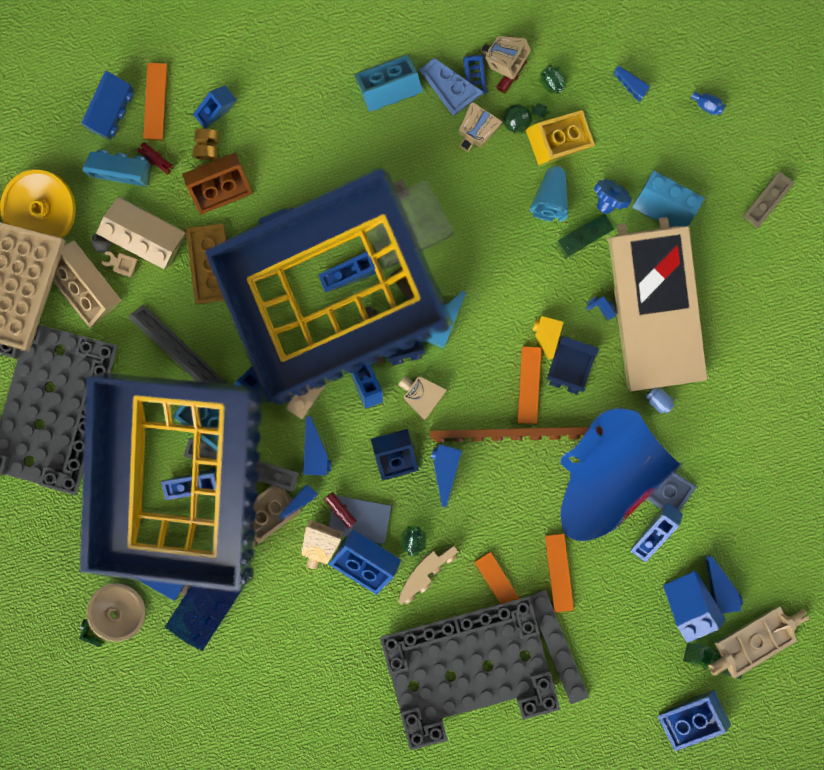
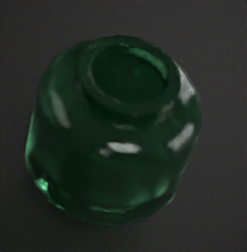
[539,64,567,94]
[401,526,426,556]

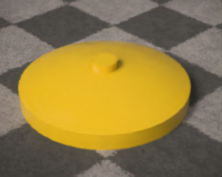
[0,170,76,239]

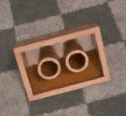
[183,152,253,215]

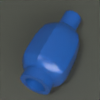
[691,91,726,115]

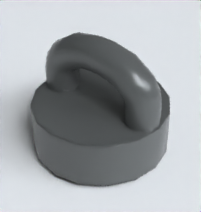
[92,234,111,253]

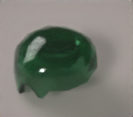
[502,104,532,133]

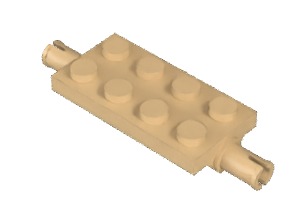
[708,606,809,678]

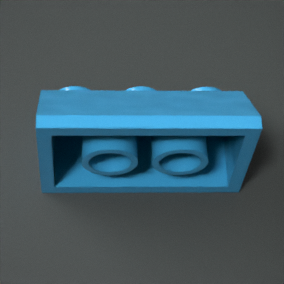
[354,54,423,112]
[83,150,151,187]
[632,171,704,227]

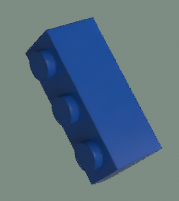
[81,70,134,140]
[328,530,401,595]

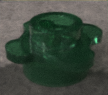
[531,102,550,118]

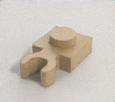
[101,251,139,278]

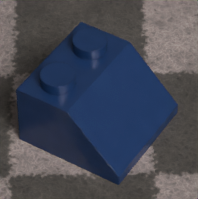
[371,429,419,480]

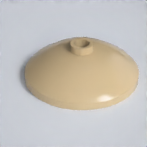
[87,583,145,642]

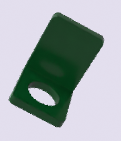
[79,619,104,647]

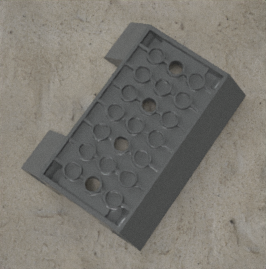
[0,324,118,495]
[380,596,560,751]

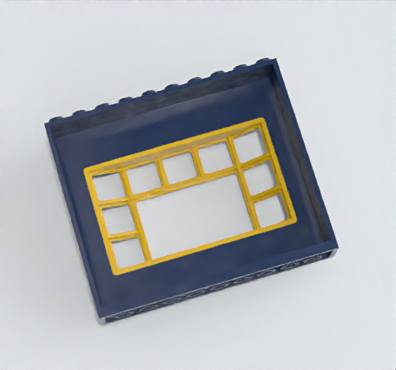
[205,168,454,405]
[80,373,263,591]

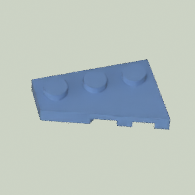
[420,58,484,116]

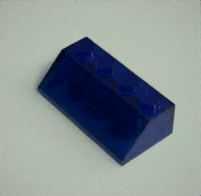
[165,585,244,651]

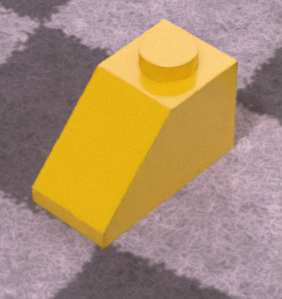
[533,316,563,360]

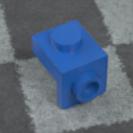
[586,296,616,321]

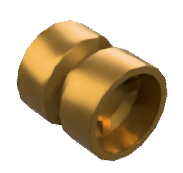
[193,129,220,160]

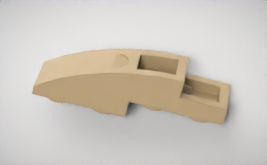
[398,545,458,604]

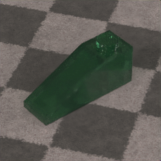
[556,213,615,259]
[683,643,742,680]

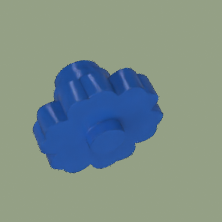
[594,179,632,214]

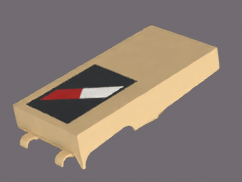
[607,217,707,391]

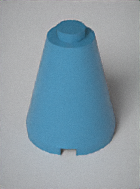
[530,166,568,221]

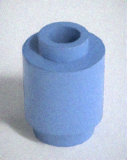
[646,387,674,414]

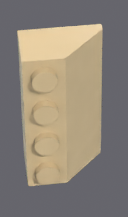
[96,197,186,269]
[53,241,122,328]

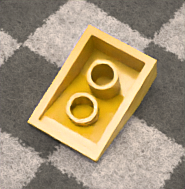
[526,110,595,166]

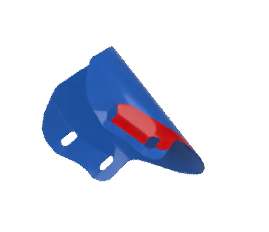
[560,409,684,541]

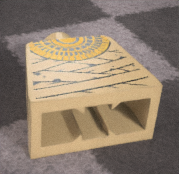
[302,520,344,569]

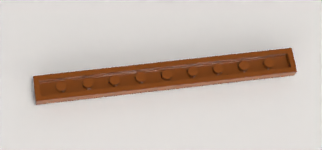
[430,427,603,442]

